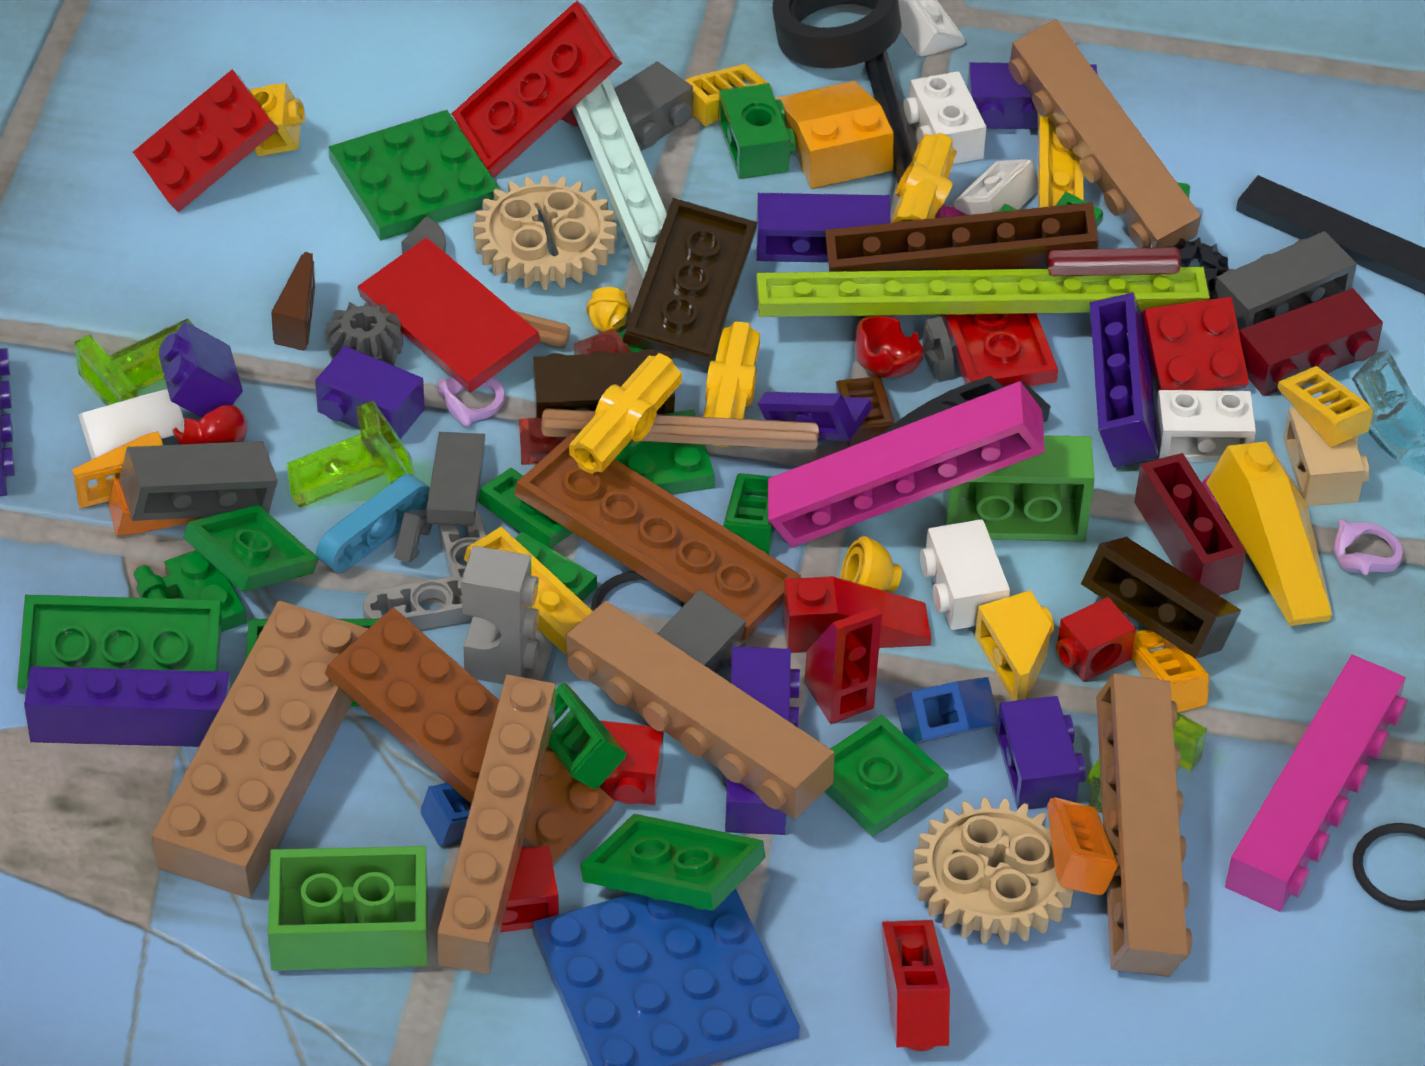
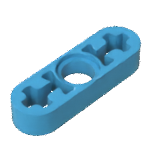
[316,474,430,573]

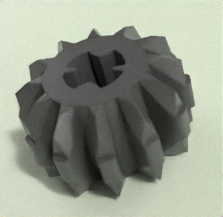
[326,300,403,366]

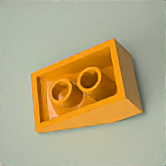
[775,80,893,189]

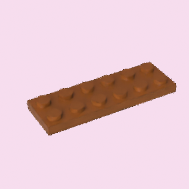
[514,433,801,641]
[325,607,616,867]

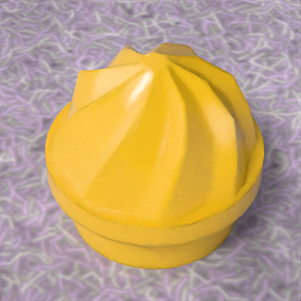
[586,287,631,333]

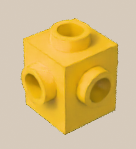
[249,83,305,157]

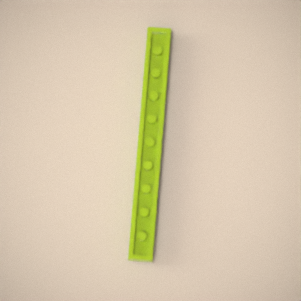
[756,267,1210,317]

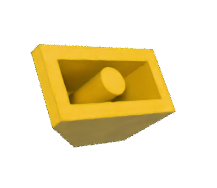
[975,590,1054,701]

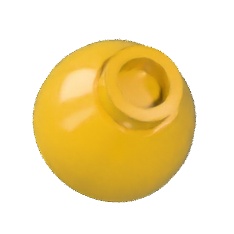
[840,536,902,592]

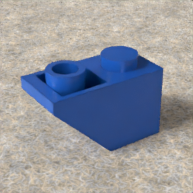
[894,677,998,744]

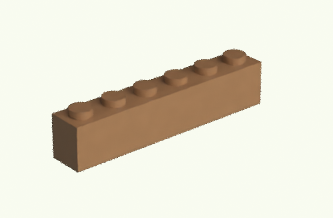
[1008,19,1201,248]
[566,601,835,820]
[1096,673,1192,977]
[437,675,556,974]

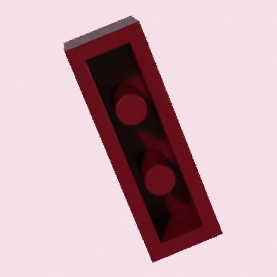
[1239,288,1383,396]
[1134,453,1246,595]

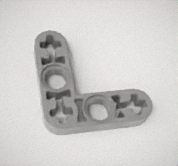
[363,509,486,631]

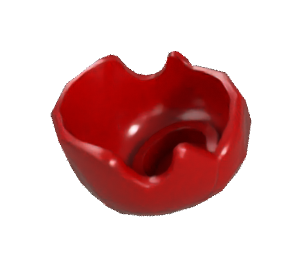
[855,315,924,379]
[172,405,248,445]

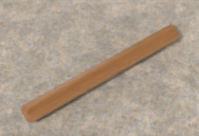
[541,409,819,450]

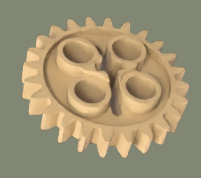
[473,175,617,290]
[912,798,1076,945]

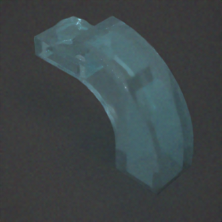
[1351,350,1425,476]

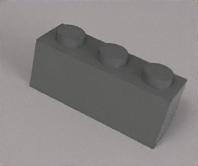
[1213,231,1357,330]
[119,441,278,521]

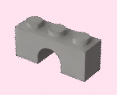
[461,546,540,684]

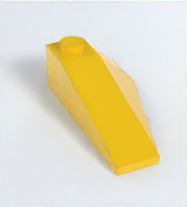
[1206,442,1332,626]

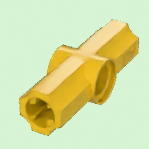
[891,132,957,223]
[703,321,760,447]
[569,353,682,475]

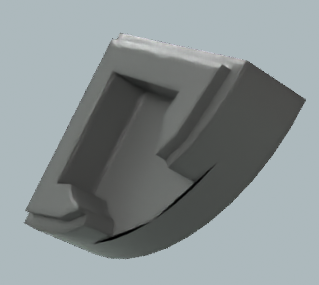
[401,216,446,253]
[922,316,954,382]
[394,508,432,562]

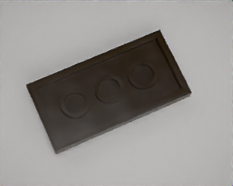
[623,198,758,368]

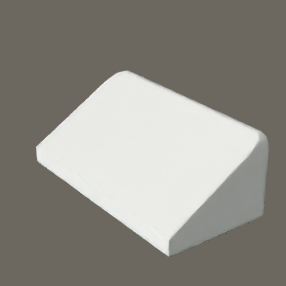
[898,0,966,56]
[953,159,1038,215]

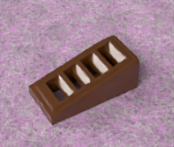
[271,252,316,351]
[836,376,895,447]

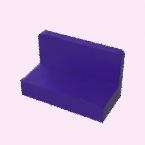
[757,392,873,441]

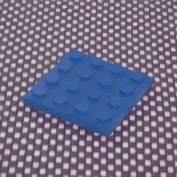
[533,888,800,1066]

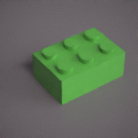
[943,435,1095,542]
[268,846,428,971]

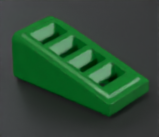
[723,473,775,555]
[548,682,627,789]

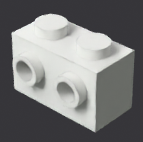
[904,71,987,164]
[1155,390,1256,463]
[920,519,1010,630]

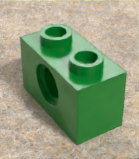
[718,83,796,179]

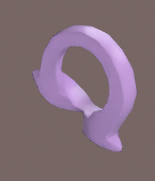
[438,377,505,427]
[1333,519,1403,575]

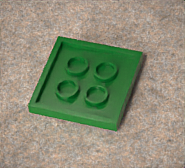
[328,110,500,241]

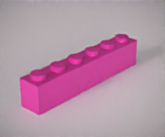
[768,381,1045,548]
[1225,654,1408,912]

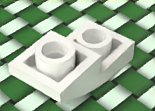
[78,389,184,459]

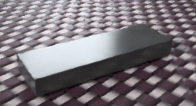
[427,432,485,526]

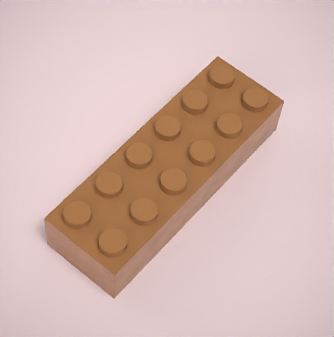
[151,600,368,899]

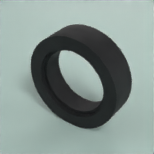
[772,0,902,68]

